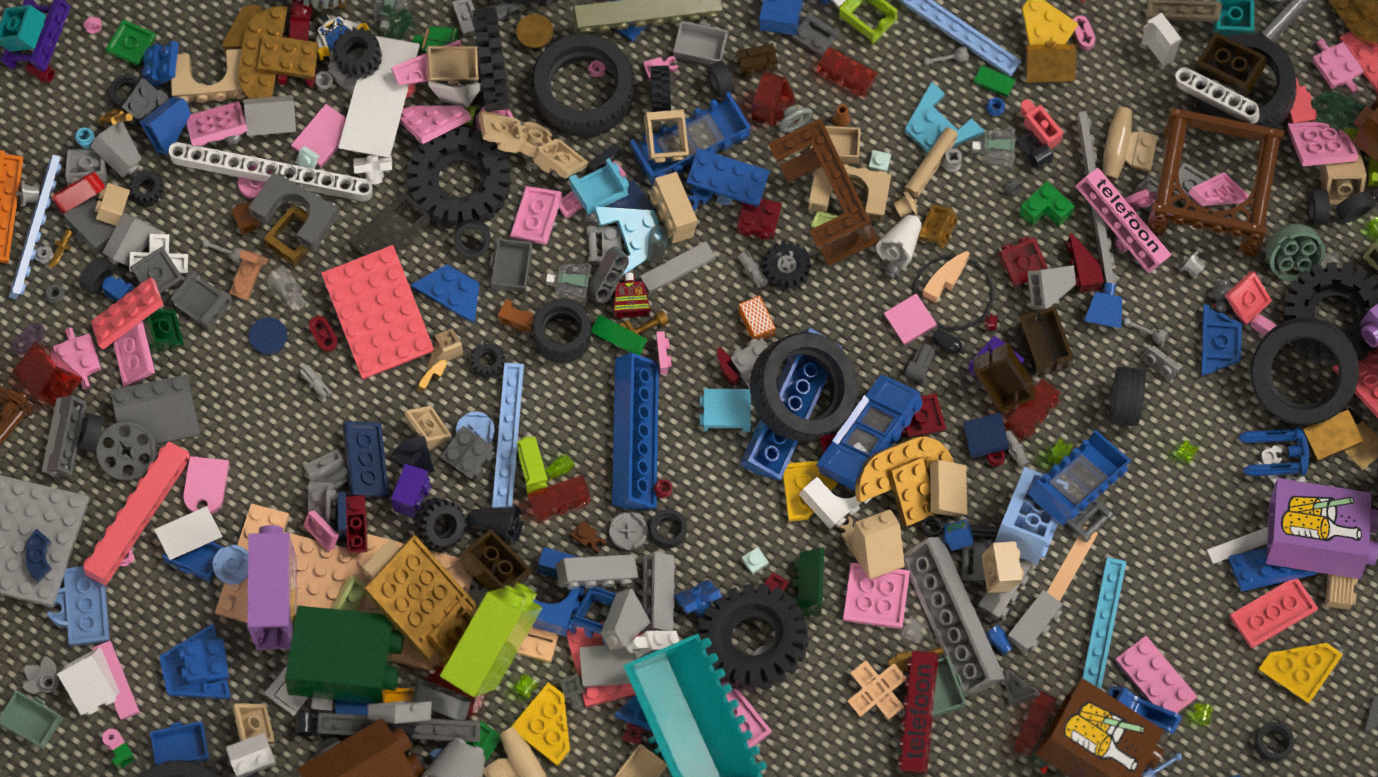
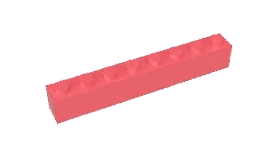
[83,441,190,586]

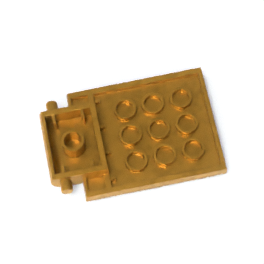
[362,535,478,667]

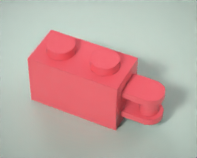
[1287,78,1317,124]
[1020,100,1063,149]

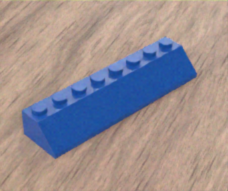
[739,328,842,480]
[612,353,659,510]

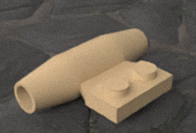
[1103,107,1158,182]
[483,727,547,777]

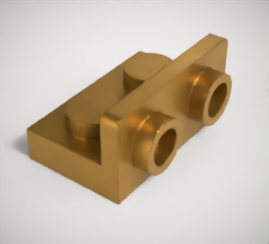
[918,205,958,249]

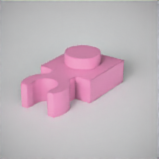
[643,56,678,81]

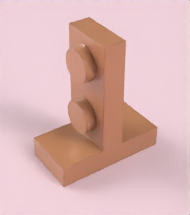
[229,250,269,301]

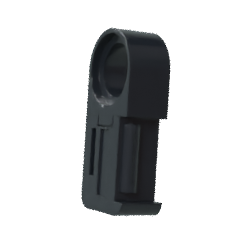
[587,143,622,173]

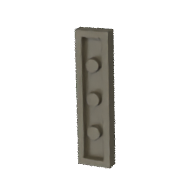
[1146,0,1222,22]

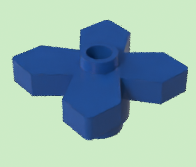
[674,579,722,617]

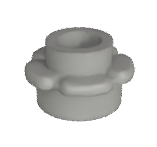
[34,246,53,264]

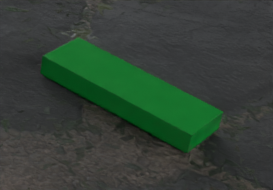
[591,315,647,355]

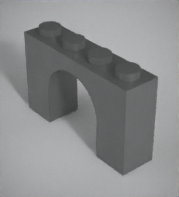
[248,172,339,252]

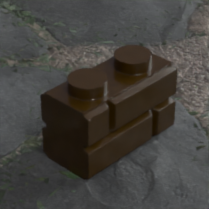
[736,43,778,78]

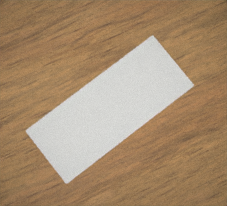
[339,36,420,157]

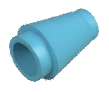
[75,128,94,149]

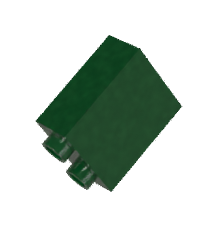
[285,605,404,704]

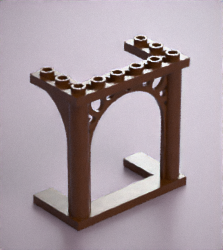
[1146,108,1284,256]
[768,118,879,267]

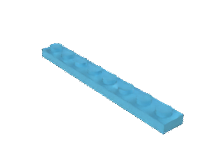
[1082,557,1127,689]

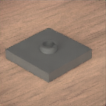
[130,246,184,294]

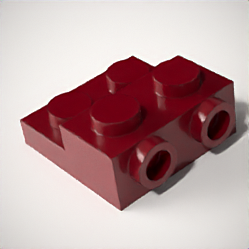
[737,199,782,240]
[997,236,1048,287]
[901,393,946,439]

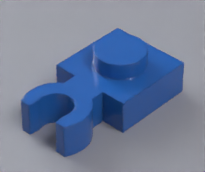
[688,187,715,211]

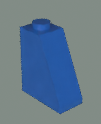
[140,97,191,155]

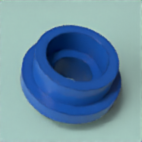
[986,98,1005,116]

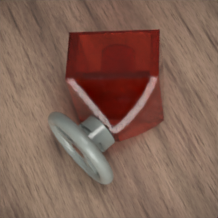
[751,71,813,132]

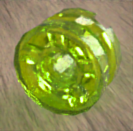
[1048,438,1074,465]

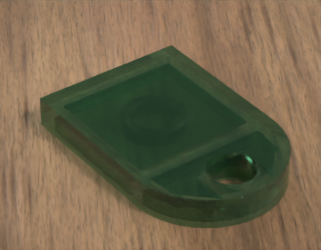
[1312,92,1373,132]

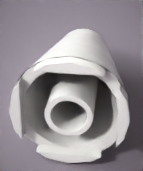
[876,215,921,267]

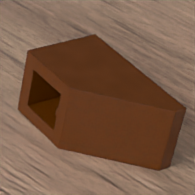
[231,197,262,236]

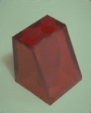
[13,341,83,406]

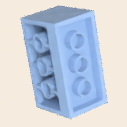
[995,467,1070,564]

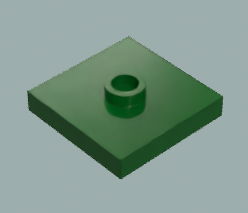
[105,19,157,67]

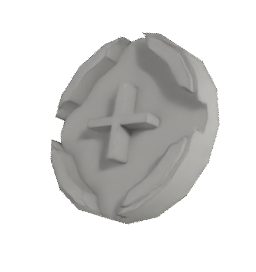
[609,512,648,551]

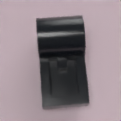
[1016,130,1054,171]
[295,712,336,737]

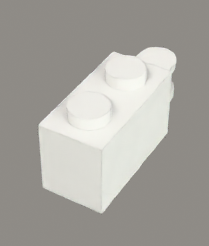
[626,631,679,659]

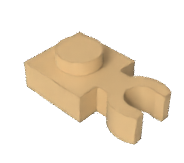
[838,515,855,553]

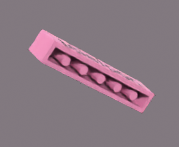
[1075,168,1171,273]

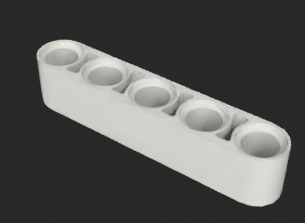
[1176,68,1259,124]

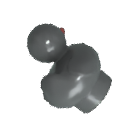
[1212,280,1234,313]

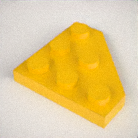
[1021,0,1078,45]
[783,461,839,522]
[1259,643,1343,704]
[512,683,570,767]

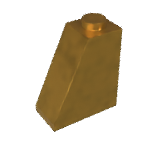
[222,4,262,55]

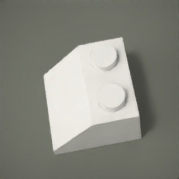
[226,733,276,777]

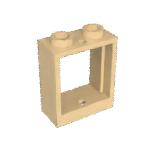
[644,110,689,163]

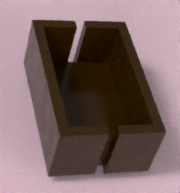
[1017,306,1074,376]
[973,343,1036,413]

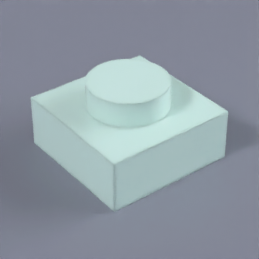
[295,146,320,169]
[868,150,891,172]
[741,547,769,575]

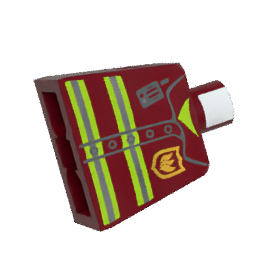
[614,273,650,319]

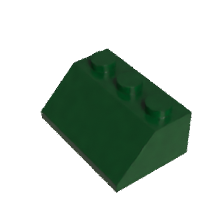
[794,547,824,616]

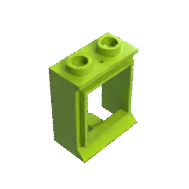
[839,0,898,44]
[516,436,549,498]

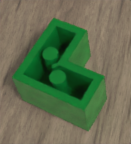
[1019,181,1075,227]

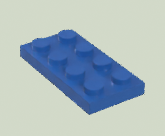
[686,148,770,207]
[1228,547,1317,592]

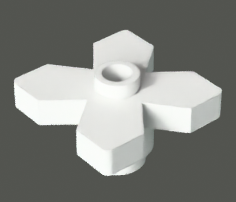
[353,155,392,184]

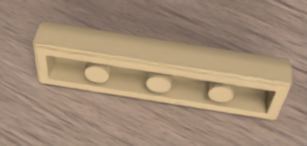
[904,127,958,198]

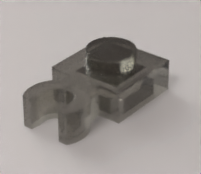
[463,580,489,610]

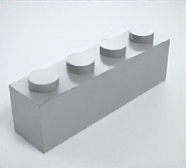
[642,551,675,633]
[555,555,638,589]

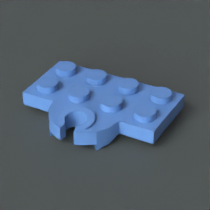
[47,566,110,647]

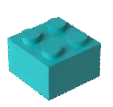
[1214,0,1254,37]
[0,5,46,51]

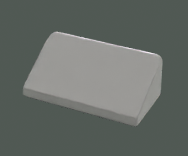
[303,449,347,482]

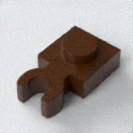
[570,520,606,554]

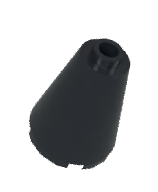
[467,505,523,545]

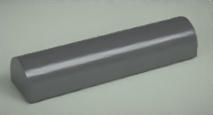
[1259,0,1313,41]

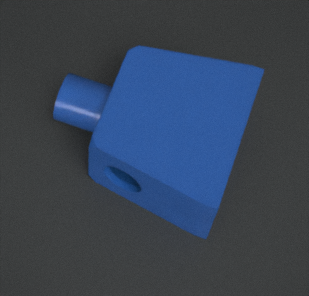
[1084,282,1122,328]

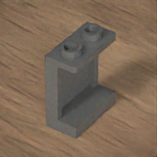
[170,271,232,331]

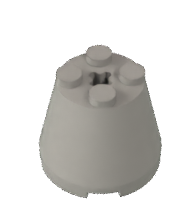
[422,738,485,777]

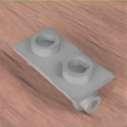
[1140,345,1181,382]

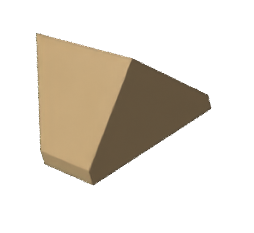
[428,329,463,368]

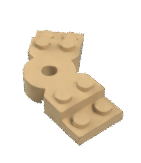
[478,110,589,179]

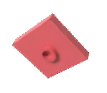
[1225,271,1272,325]

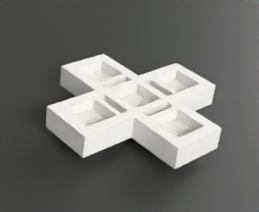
[129,234,188,292]

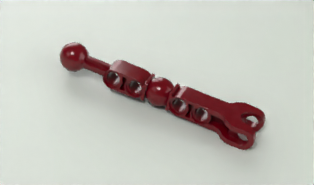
[278,0,316,87]

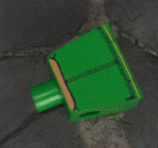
[412,27,458,55]

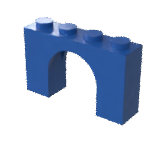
[532,547,586,637]

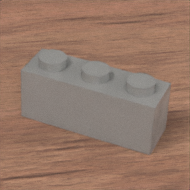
[1007,590,1063,654]

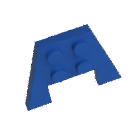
[159,623,232,700]

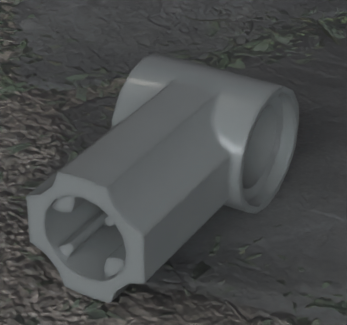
[488,0,522,21]
[904,344,935,384]
[314,465,349,491]

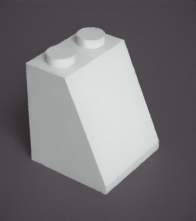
[57,647,120,715]

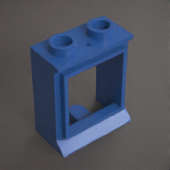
[569,587,617,645]

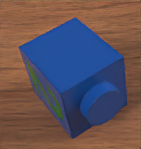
[942,519,974,551]

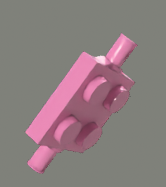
[1311,39,1364,93]
[53,328,102,389]

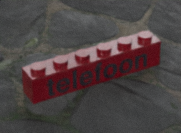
[898,651,939,775]

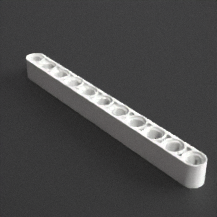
[169,142,373,201]

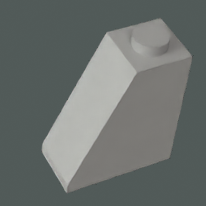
[90,122,141,178]
[103,212,161,265]
[1028,265,1076,310]
[601,589,651,650]

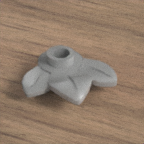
[23,656,59,694]

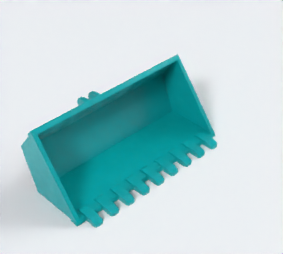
[623,634,767,777]

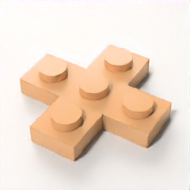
[848,661,906,720]

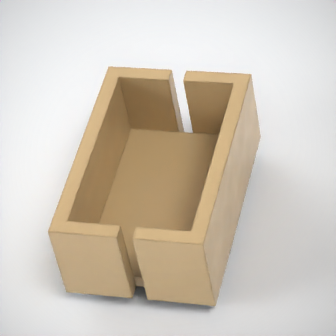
[650,172,698,244]

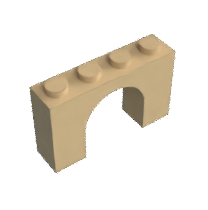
[171,49,246,103]
[808,164,891,223]

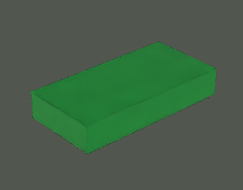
[974,65,1016,98]

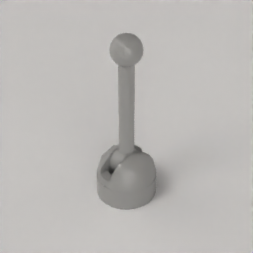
[923,46,968,65]
[202,240,246,264]
[1123,318,1168,346]

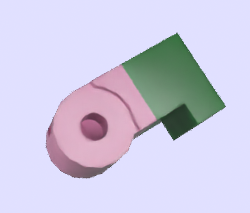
[102,729,136,770]

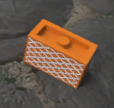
[738,296,776,341]

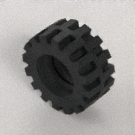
[129,170,165,206]
[470,342,505,379]

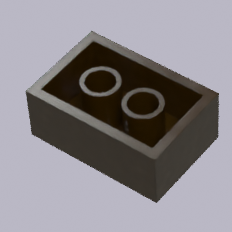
[1196,32,1266,96]
[458,529,532,592]

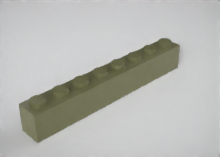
[571,0,722,34]

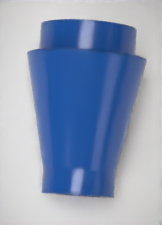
[985,625,1012,655]

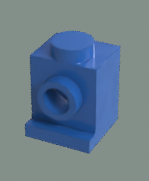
[102,276,134,302]

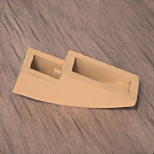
[922,251,970,303]

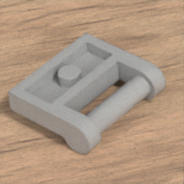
[586,226,622,265]

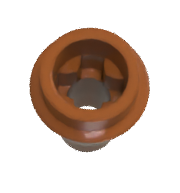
[832,105,851,127]

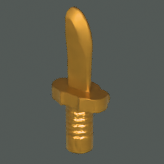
[49,229,73,268]

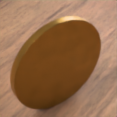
[516,14,553,49]

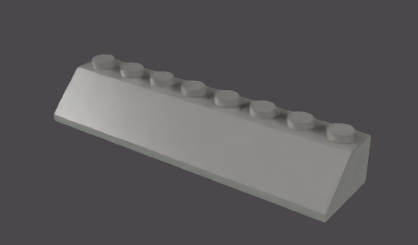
[903,537,1005,698]

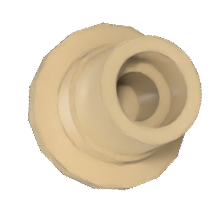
[894,191,918,217]

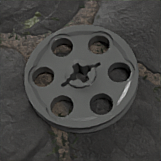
[97,421,156,480]

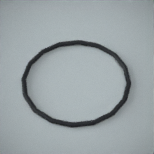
[913,255,994,331]

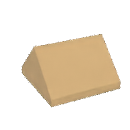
[404,406,452,451]
[232,704,275,744]

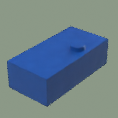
[759,0,804,35]

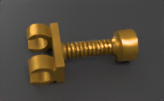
[619,310,669,335]

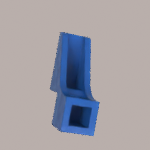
[1108,686,1182,734]

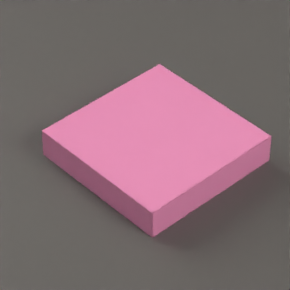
[884,294,937,346]

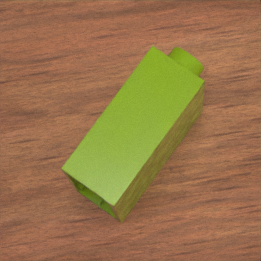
[440,583,543,697]

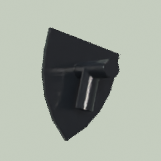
[390,436,435,473]

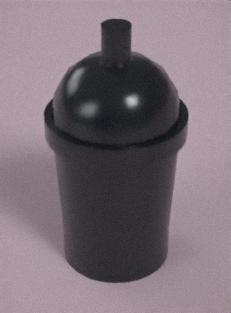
[931,328,965,355]

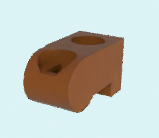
[498,299,534,332]

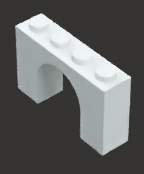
[799,442,873,530]

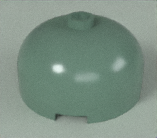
[1266,224,1325,281]

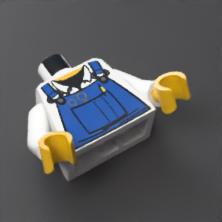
[316,15,370,61]

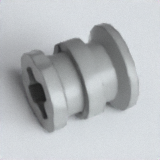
[943,149,962,172]

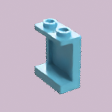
[569,158,629,215]
[700,389,751,432]

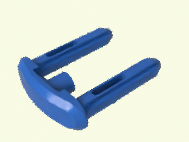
[1239,426,1309,477]

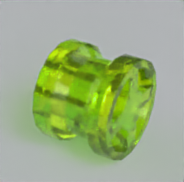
[1176,439,1199,463]
[513,674,538,699]
[1191,703,1214,725]

